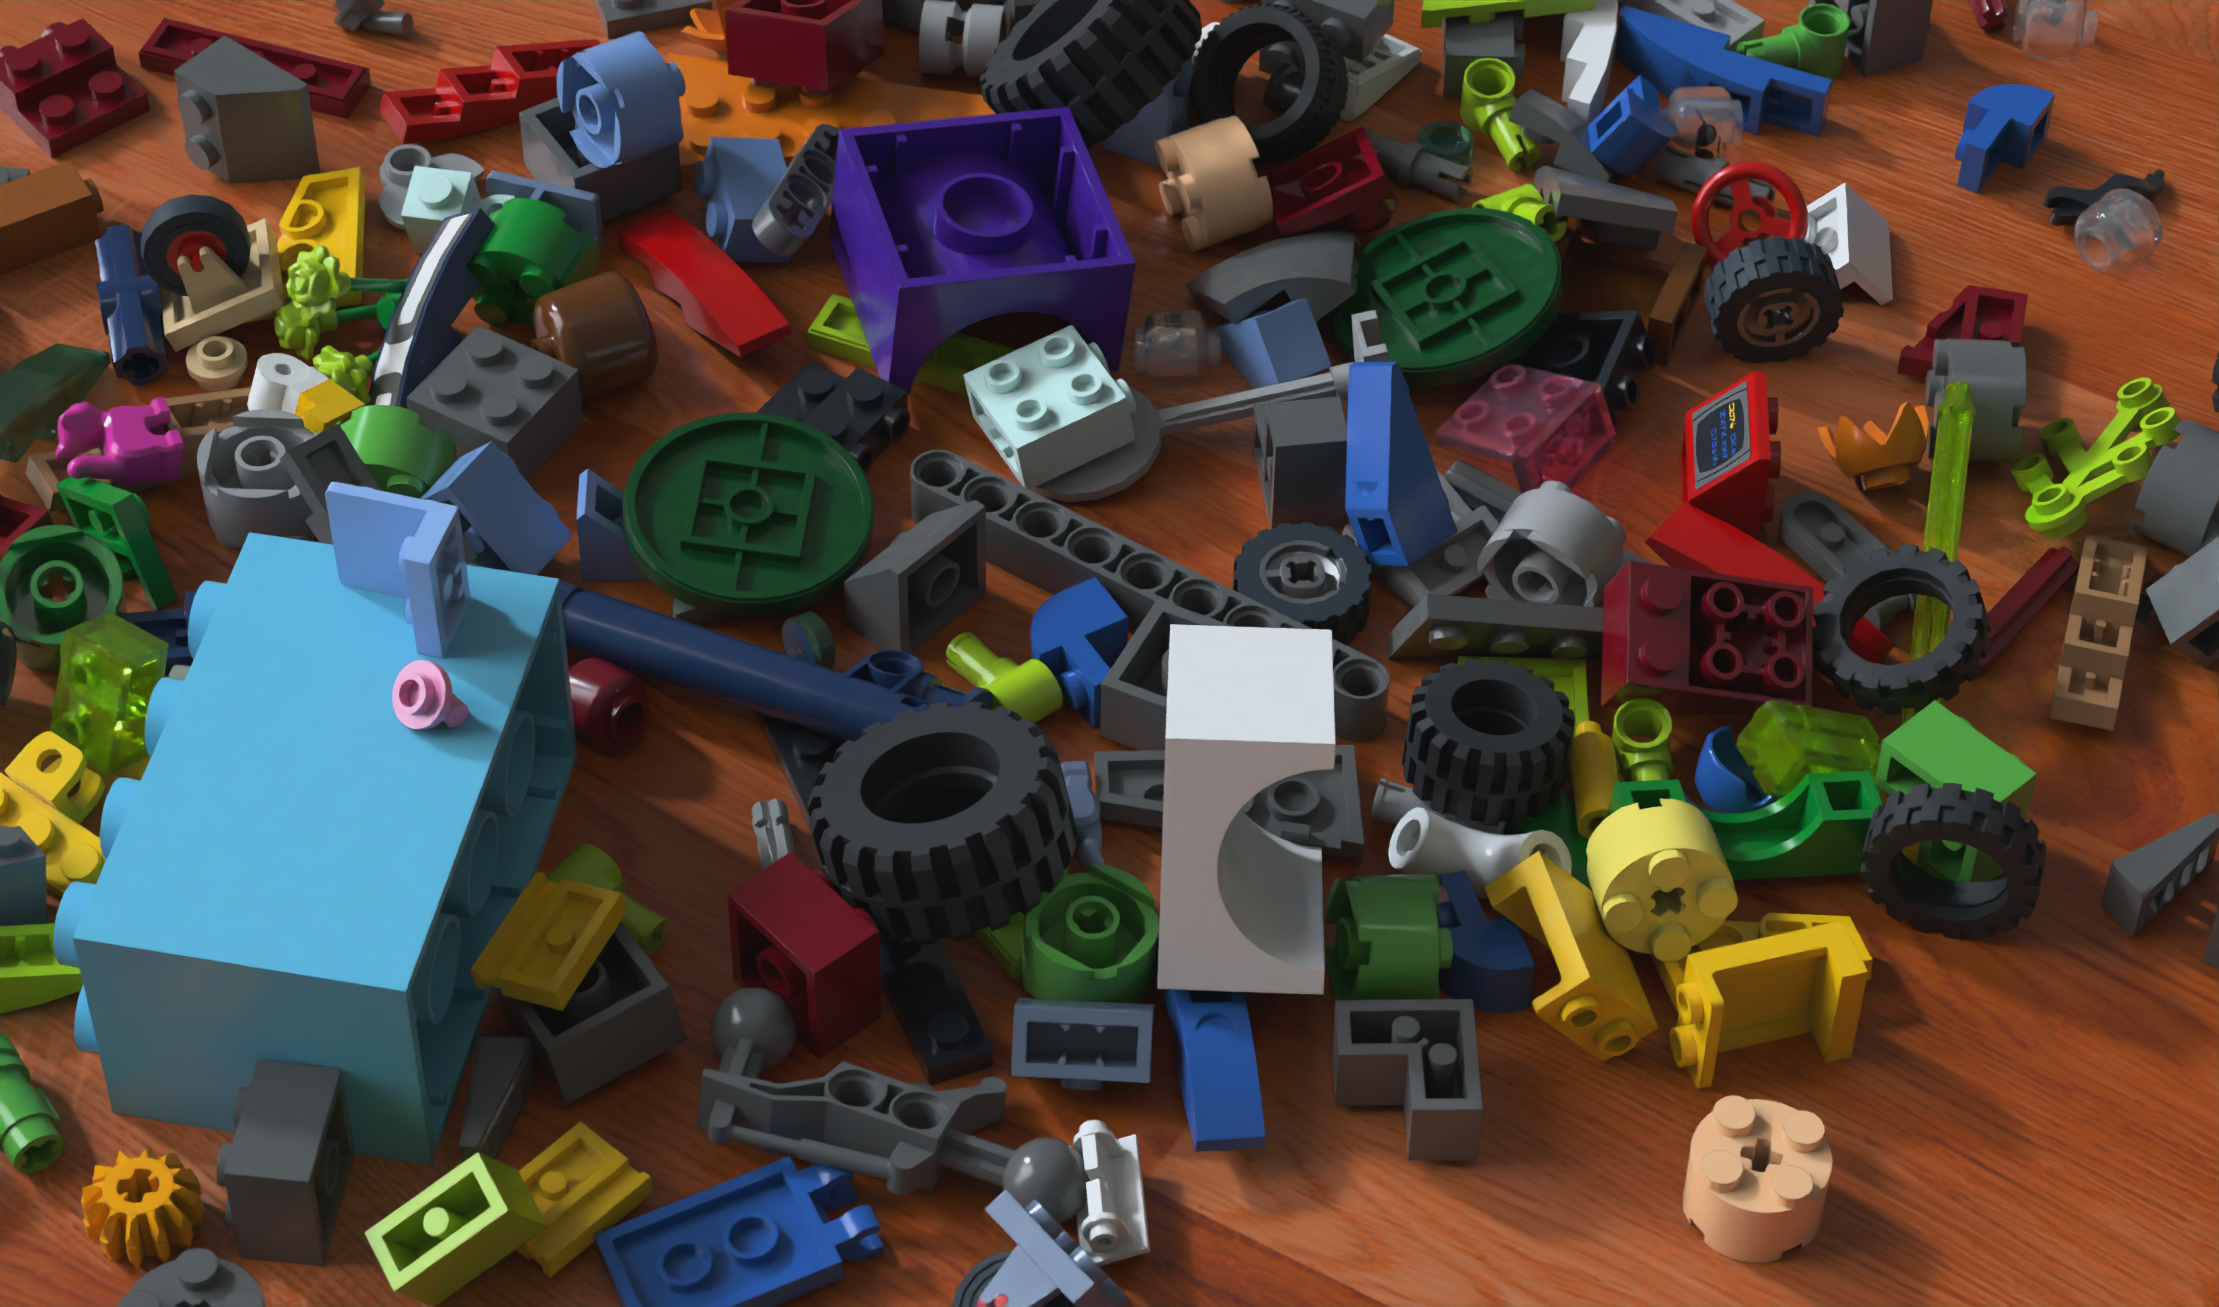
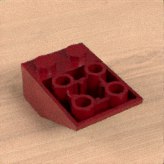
[1601,561,1813,715]

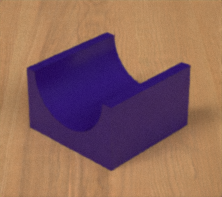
[829,107,1136,395]

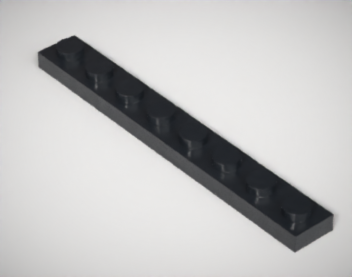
[755,712,993,1086]

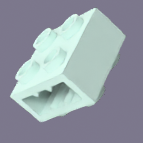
[963,325,1137,490]

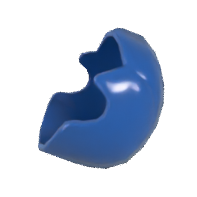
[1694,726,1793,814]

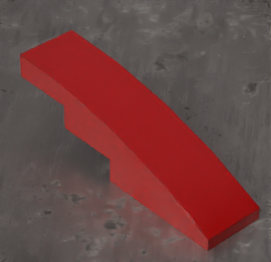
[380,39,601,144]
[617,209,792,357]
[1645,502,1896,665]

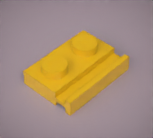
[470,871,628,1011]
[515,1121,652,1278]

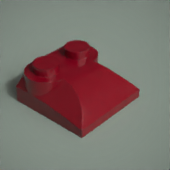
[1259,126,1398,237]

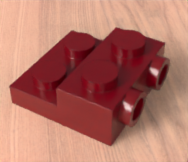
[0,18,150,158]

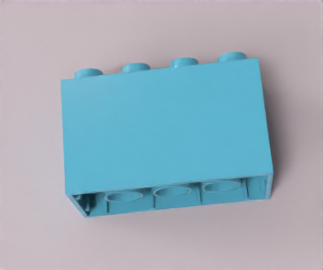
[54,532,578,1166]

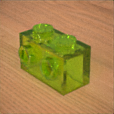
[50,612,169,776]

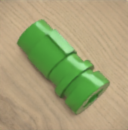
[0,1032,65,1174]

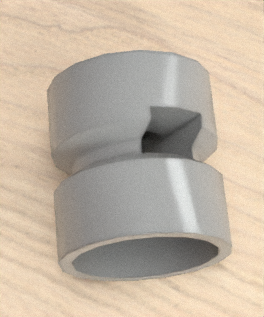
[919,0,1007,78]

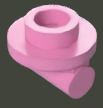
[392,660,469,730]

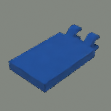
[593,1156,884,1307]

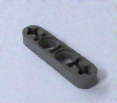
[752,124,839,257]

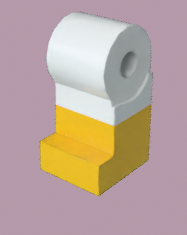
[247,353,365,434]

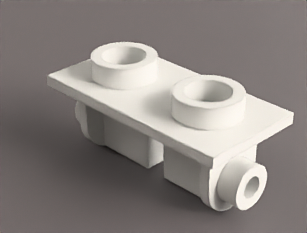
[1073,1120,1150,1266]

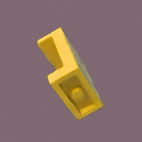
[1484,851,1659,1061]
[1669,920,1868,1089]

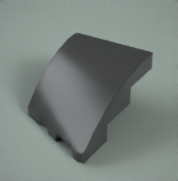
[1533,166,1678,250]
[1185,230,1361,323]

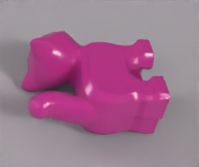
[55,397,184,486]

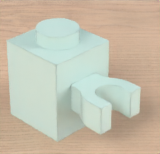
[401,166,515,254]

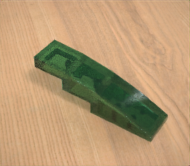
[0,343,112,463]

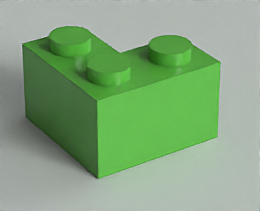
[1875,700,2037,883]

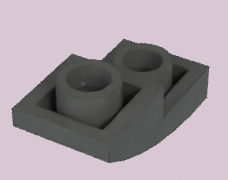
[1508,89,1620,183]

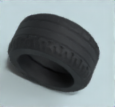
[1190,4,1349,162]

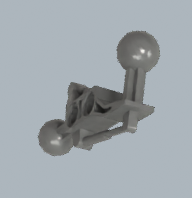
[697,987,1091,1224]

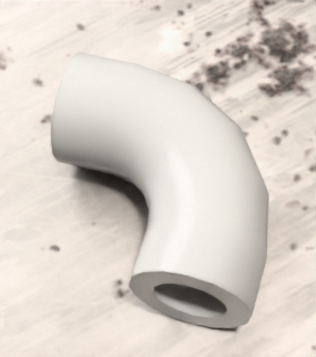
[1388,807,1572,899]

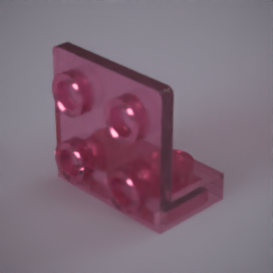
[1436,363,1618,493]

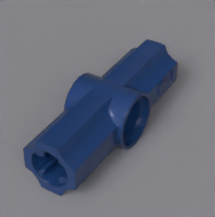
[95,224,168,386]

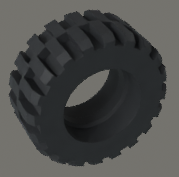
[980,0,1202,150]
[807,701,1077,944]

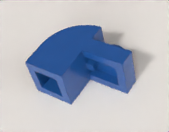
[1031,577,1128,729]

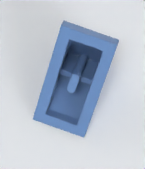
[576,469,651,582]

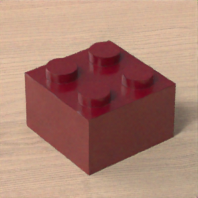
[725,0,884,95]
[727,852,883,1059]

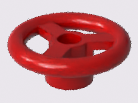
[1691,162,1809,267]

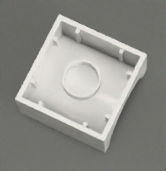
[1157,624,1335,995]

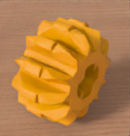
[81,1144,204,1269]

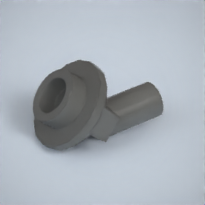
[334,0,413,36]

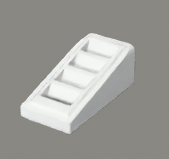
[1340,34,1423,121]

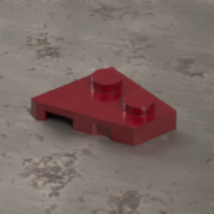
[1897,285,2028,378]

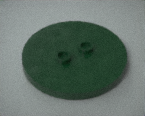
[1328,208,1566,387]
[622,412,875,617]

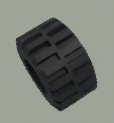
[1402,659,1575,826]

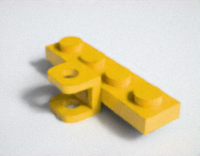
[0,731,107,898]

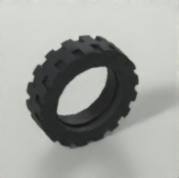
[1813,544,1991,715]
[1860,783,2046,939]

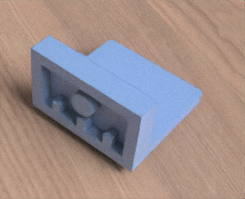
[325,482,471,659]

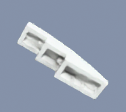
[1560,0,1618,125]

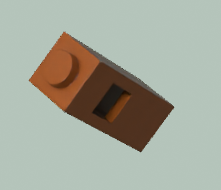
[0,160,104,275]

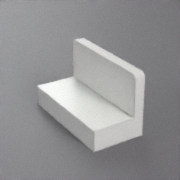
[1805,183,1893,305]

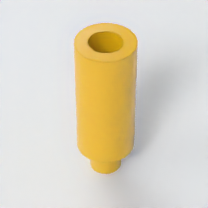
[1569,721,1619,840]

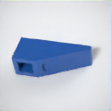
[1345,362,1458,566]

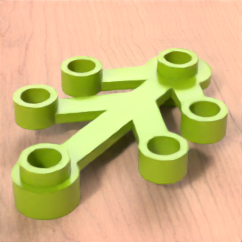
[2011,377,2181,540]

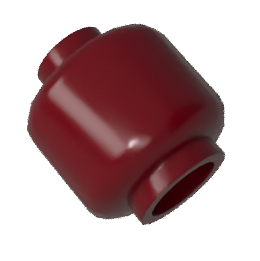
[569,657,649,752]

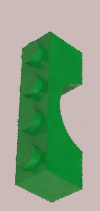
[1607,771,1883,880]

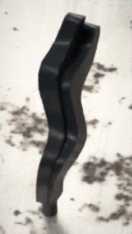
[2043,170,2165,229]

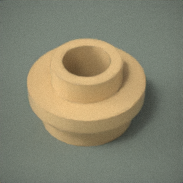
[186,336,248,391]

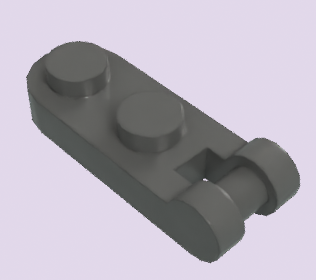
[1779,492,1928,630]

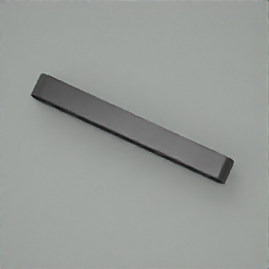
[910,450,1390,742]

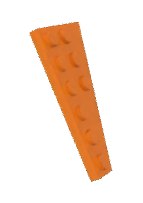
[668,53,995,182]

